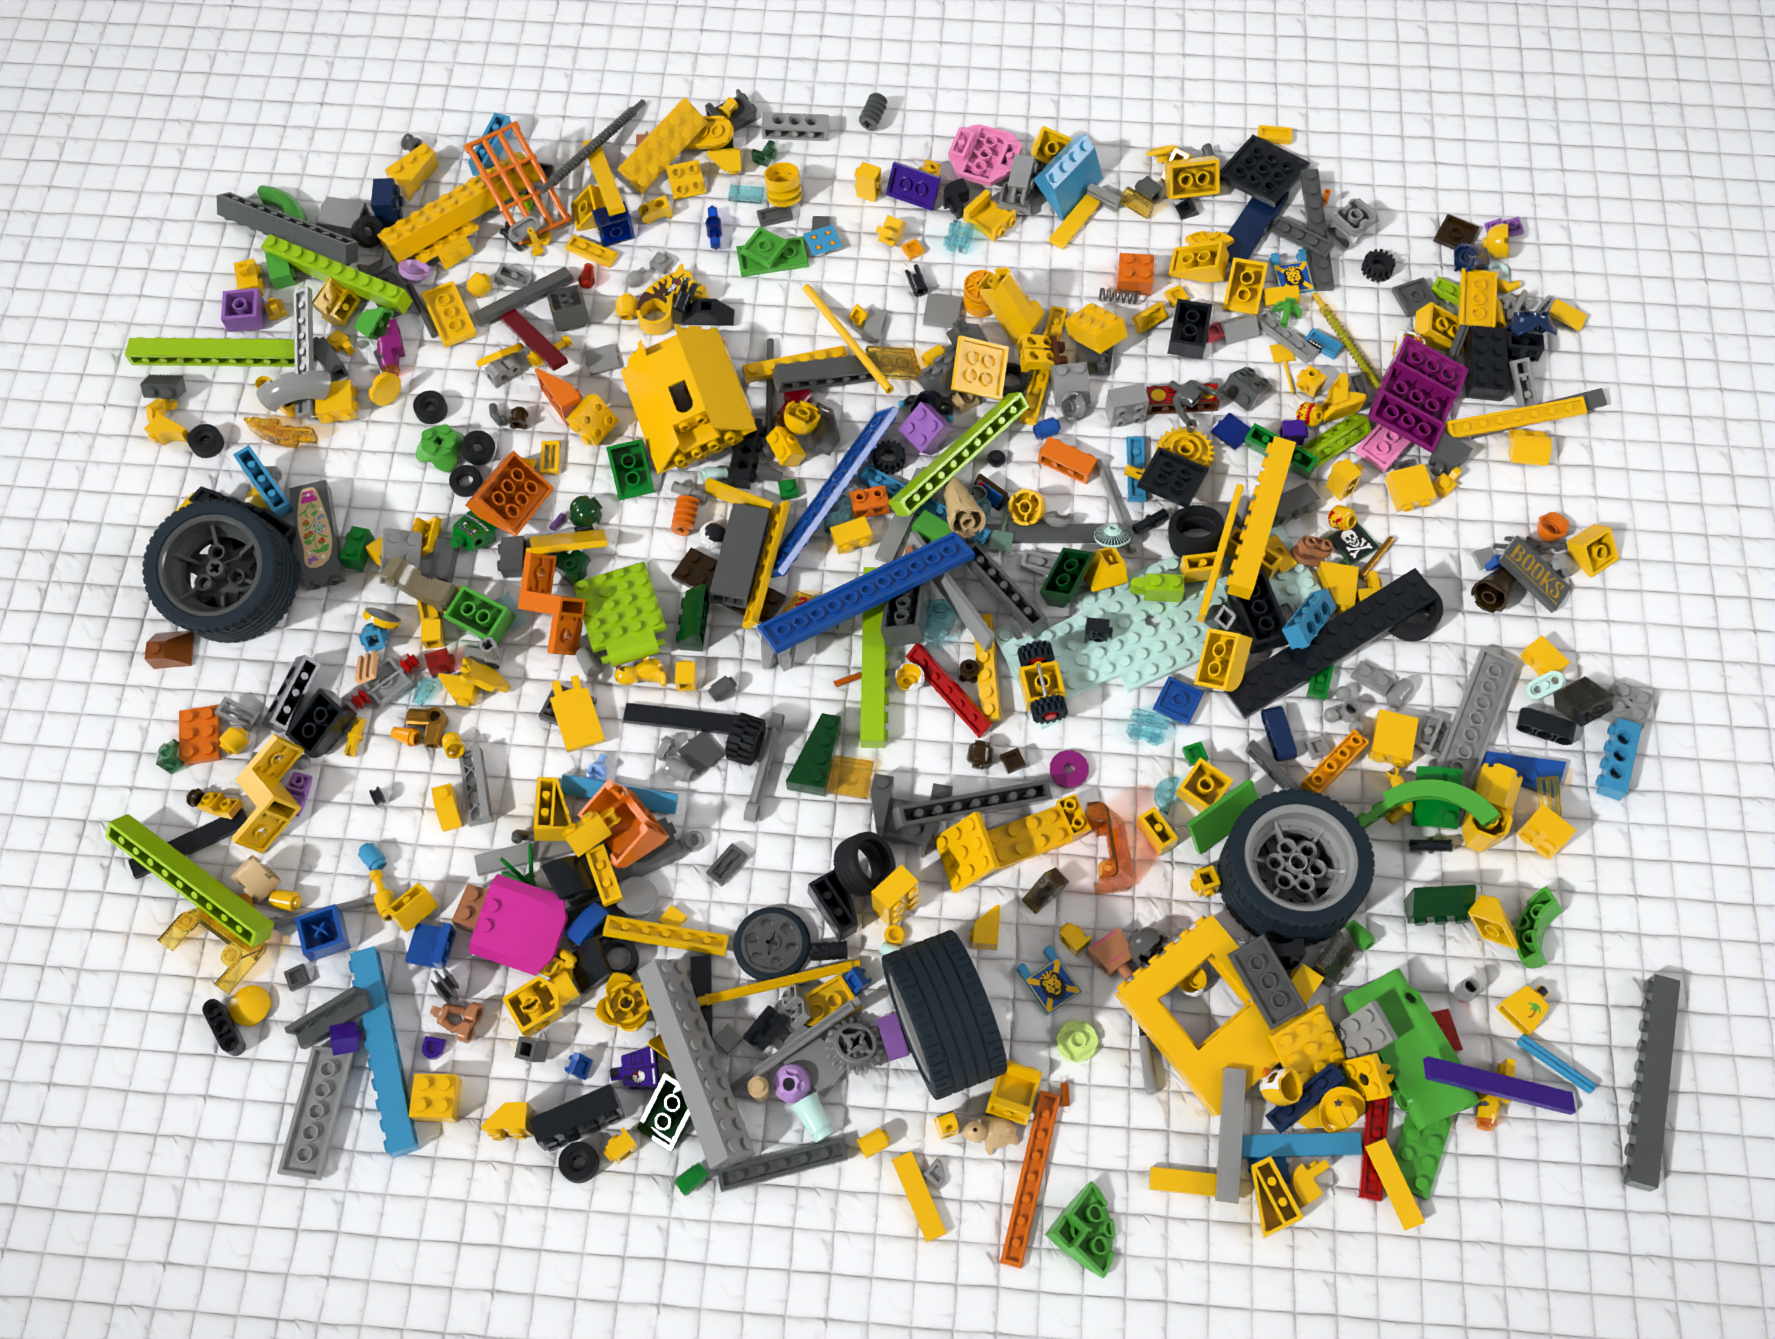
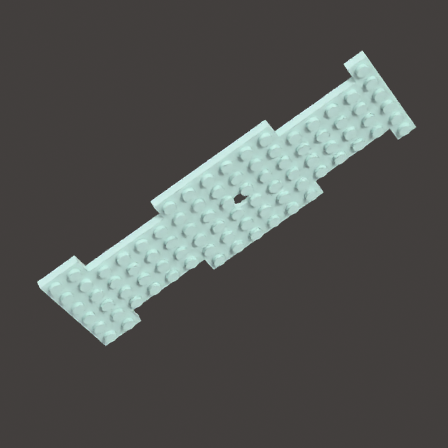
[994,525,1321,730]

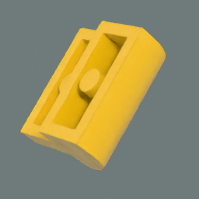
[312,277,361,326]
[1508,429,1552,466]

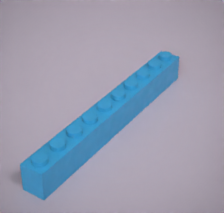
[348,946,420,1158]

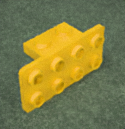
[412,221,479,270]

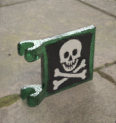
[1323,521,1380,566]

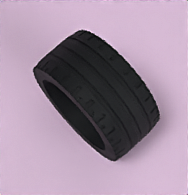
[1168,505,1225,558]
[1388,587,1444,642]
[833,831,896,897]

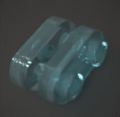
[943,220,975,255]
[1126,709,1170,746]

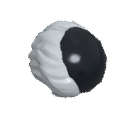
[699,521,726,549]

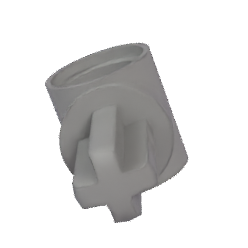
[1545,553,1571,579]

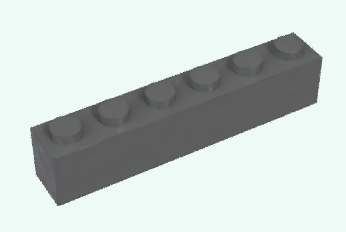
[772,353,881,393]
[965,541,1049,638]

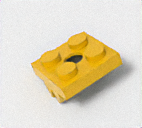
[1341,1053,1394,1102]

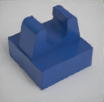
[844,966,872,995]
[564,1052,593,1080]

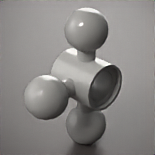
[1324,686,1365,735]

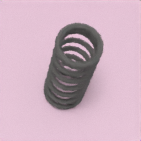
[1099,288,1138,305]

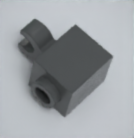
[1204,604,1240,632]

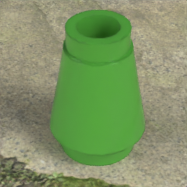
[1345,920,1376,951]

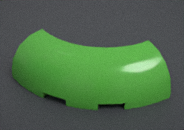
[257,185,307,222]
[1515,885,1563,969]

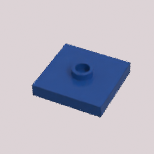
[1152,676,1204,726]

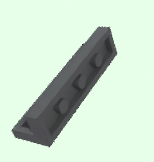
[284,986,374,1049]

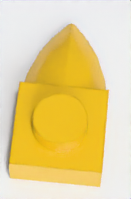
[540,956,575,979]

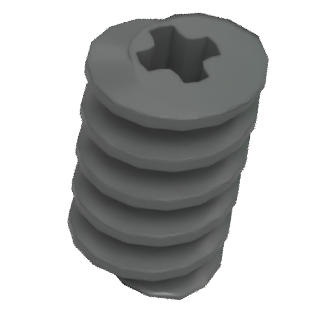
[859,93,888,131]

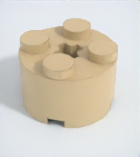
[231,855,282,902]

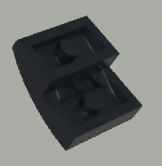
[541,855,597,900]

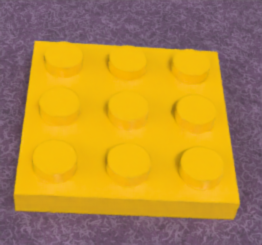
[951,336,1009,401]
[934,812,1000,893]
[1268,1003,1347,1085]

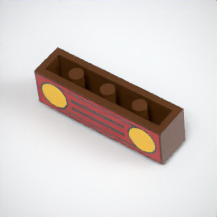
[1146,383,1220,415]

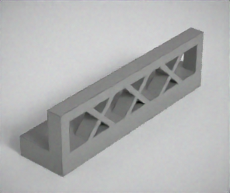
[459,743,493,827]

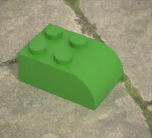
[443,585,516,645]

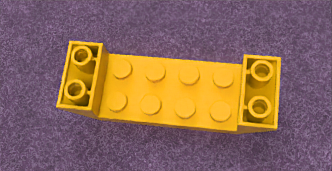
[987,794,1091,871]

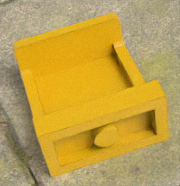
[963,189,1017,242]
[986,1060,1042,1126]

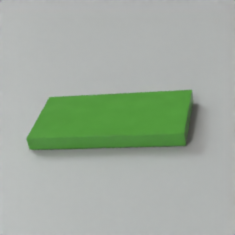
[736,236,809,277]
[1187,778,1258,855]

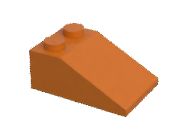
[535,368,583,427]

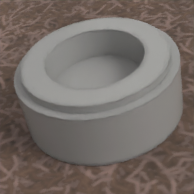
[684,831,705,852]

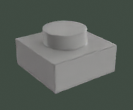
[649,251,673,274]

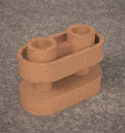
[1290,535,1334,567]

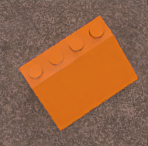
[465,450,554,537]

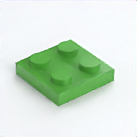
[740,226,788,268]

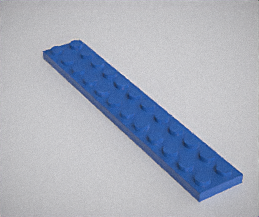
[771,406,899,578]
[757,531,975,654]

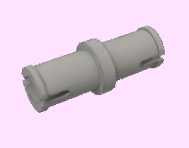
[671,481,709,505]

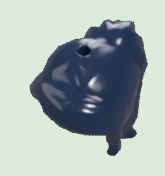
[1454,243,1490,272]

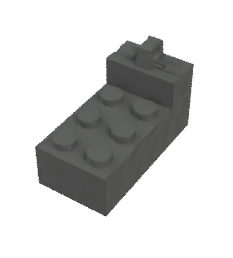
[917,317,989,397]

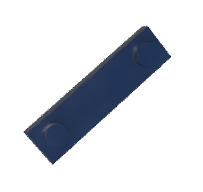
[1265,1063,1347,1134]

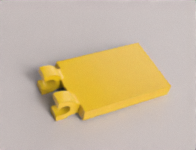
[550,675,605,753]

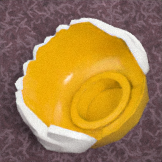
[895,662,925,691]
[1177,966,1208,997]

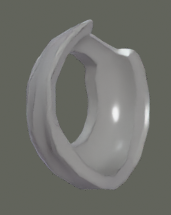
[1044,511,1074,527]

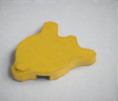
[459,656,511,693]

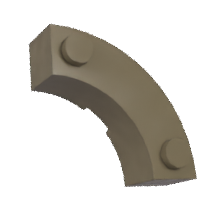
[380,557,459,612]

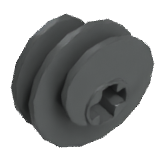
[430,966,459,1005]

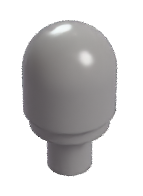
[626,267,647,288]

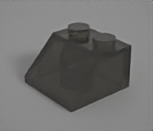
[1312,930,1355,988]

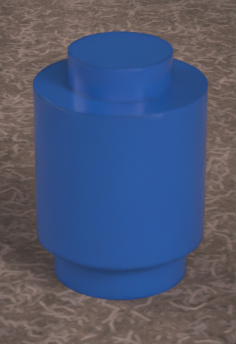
[1033,417,1061,439]

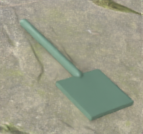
[988,497,1014,553]

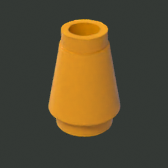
[391,727,422,747]

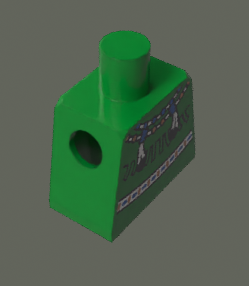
[450,510,497,551]

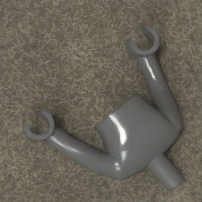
[1169,380,1227,433]

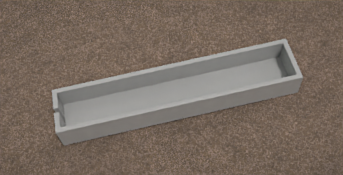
[637,959,755,1169]

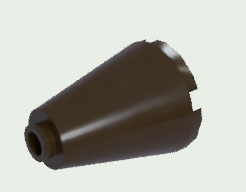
[1471,566,1517,613]

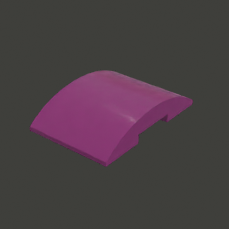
[1368,335,1469,453]

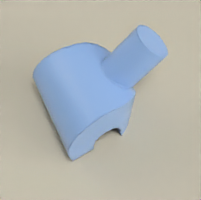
[585,753,607,780]

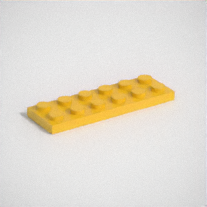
[617,97,708,194]

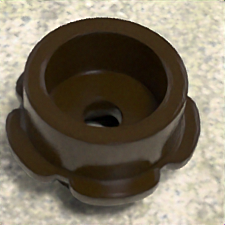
[186,788,205,807]

